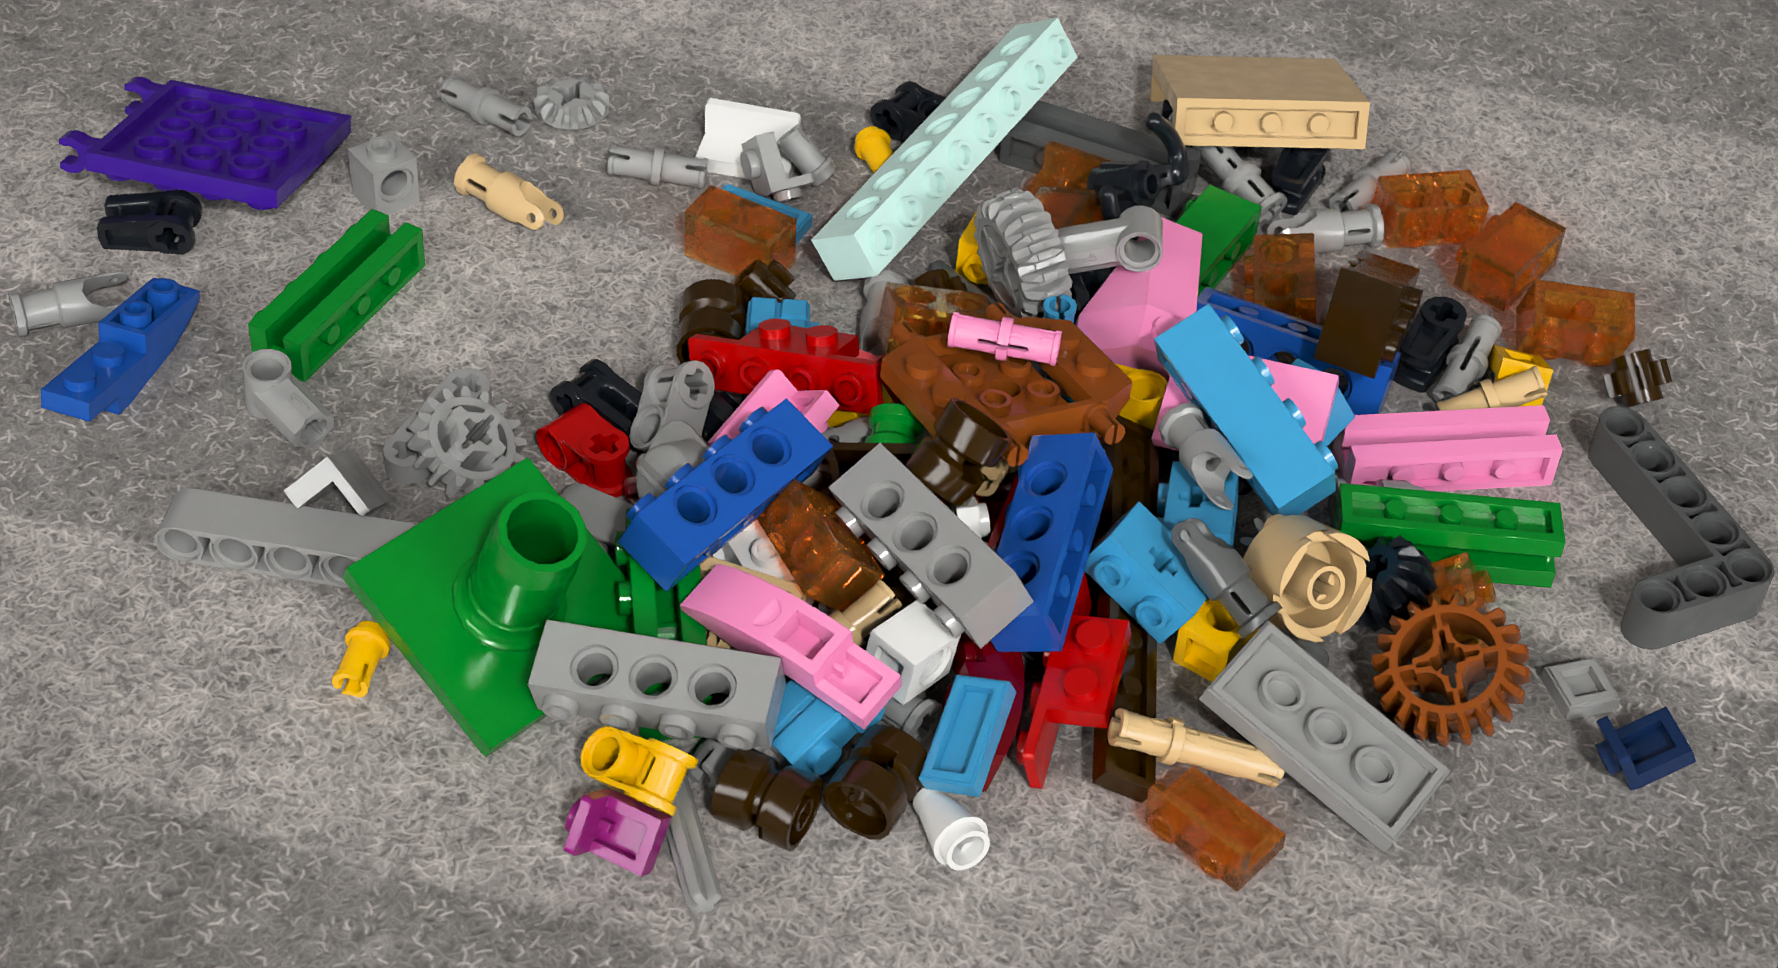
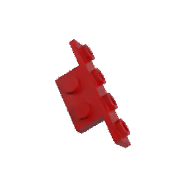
[688,318,883,414]
[1017,572,1132,789]

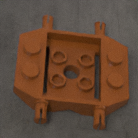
[880,302,1132,467]

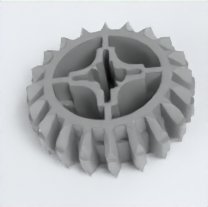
[974,189,1073,318]

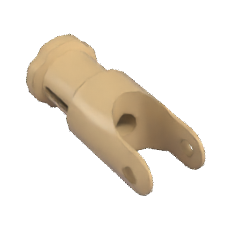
[454,153,564,230]

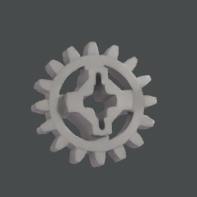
[407,385,527,498]

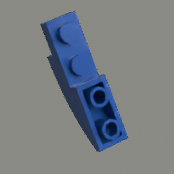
[41,278,200,422]

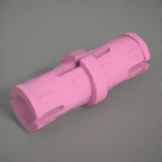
[947,312,1062,366]

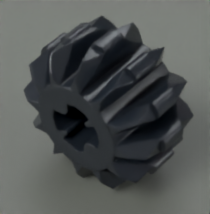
[1358,535,1438,632]

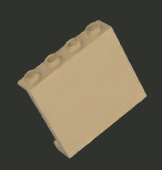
[1150,55,1370,149]

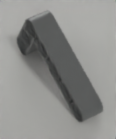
[1588,406,1775,650]

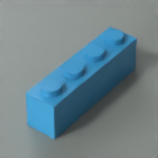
[1154,304,1338,516]

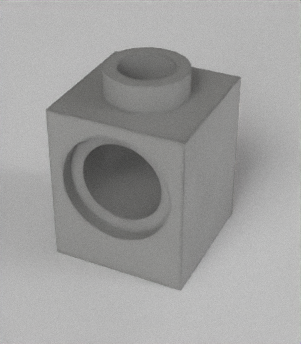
[348,132,420,215]

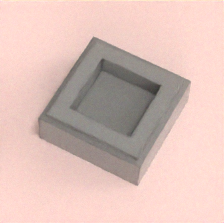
[1540,657,1621,721]

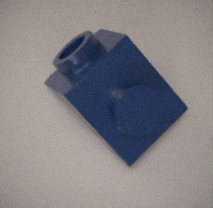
[1594,706,1696,790]

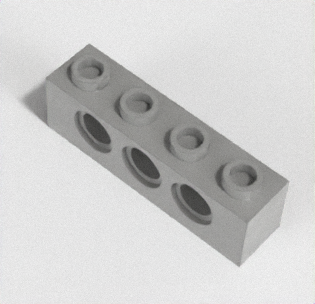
[828,443,1034,649]
[528,620,786,750]

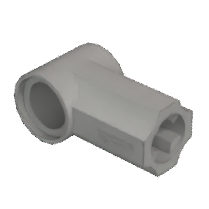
[1059,206,1163,274]
[243,349,334,450]

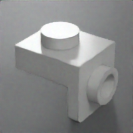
[740,131,815,203]

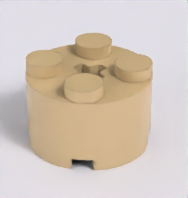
[1243,514,1372,643]

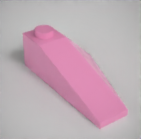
[1075,217,1202,383]

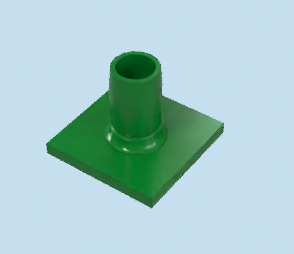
[342,457,632,757]

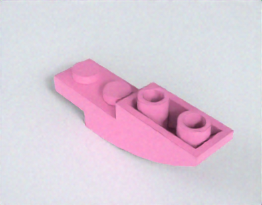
[680,563,902,729]

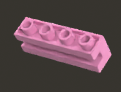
[1332,405,1563,492]

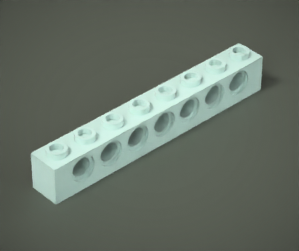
[811,17,1077,281]

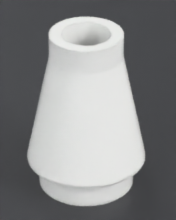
[913,787,990,870]

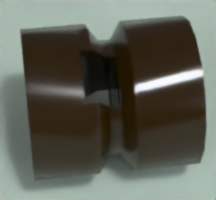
[677,279,746,364]
[906,398,1013,507]
[823,725,927,839]
[711,748,823,851]

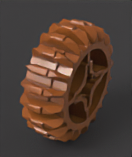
[1371,591,1531,747]

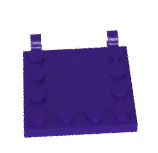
[59,77,351,210]

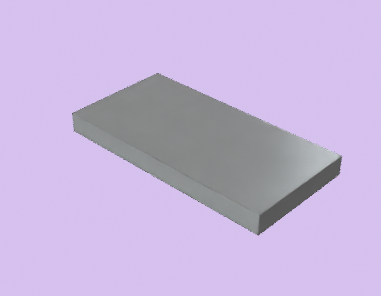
[1199,620,1451,852]

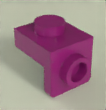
[563,788,672,877]

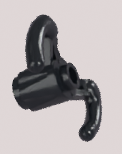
[1087,112,1190,241]

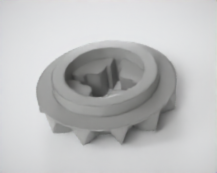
[534,74,610,130]

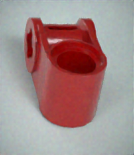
[536,403,633,498]

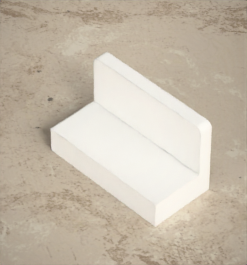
[695,98,801,179]

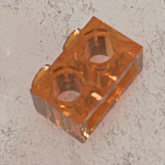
[1372,170,1489,249]
[1244,233,1316,324]
[876,282,991,355]
[757,479,885,612]

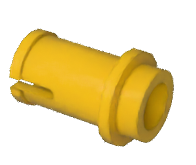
[854,126,894,174]
[332,621,391,697]

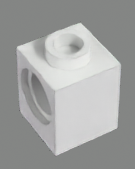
[866,600,961,705]

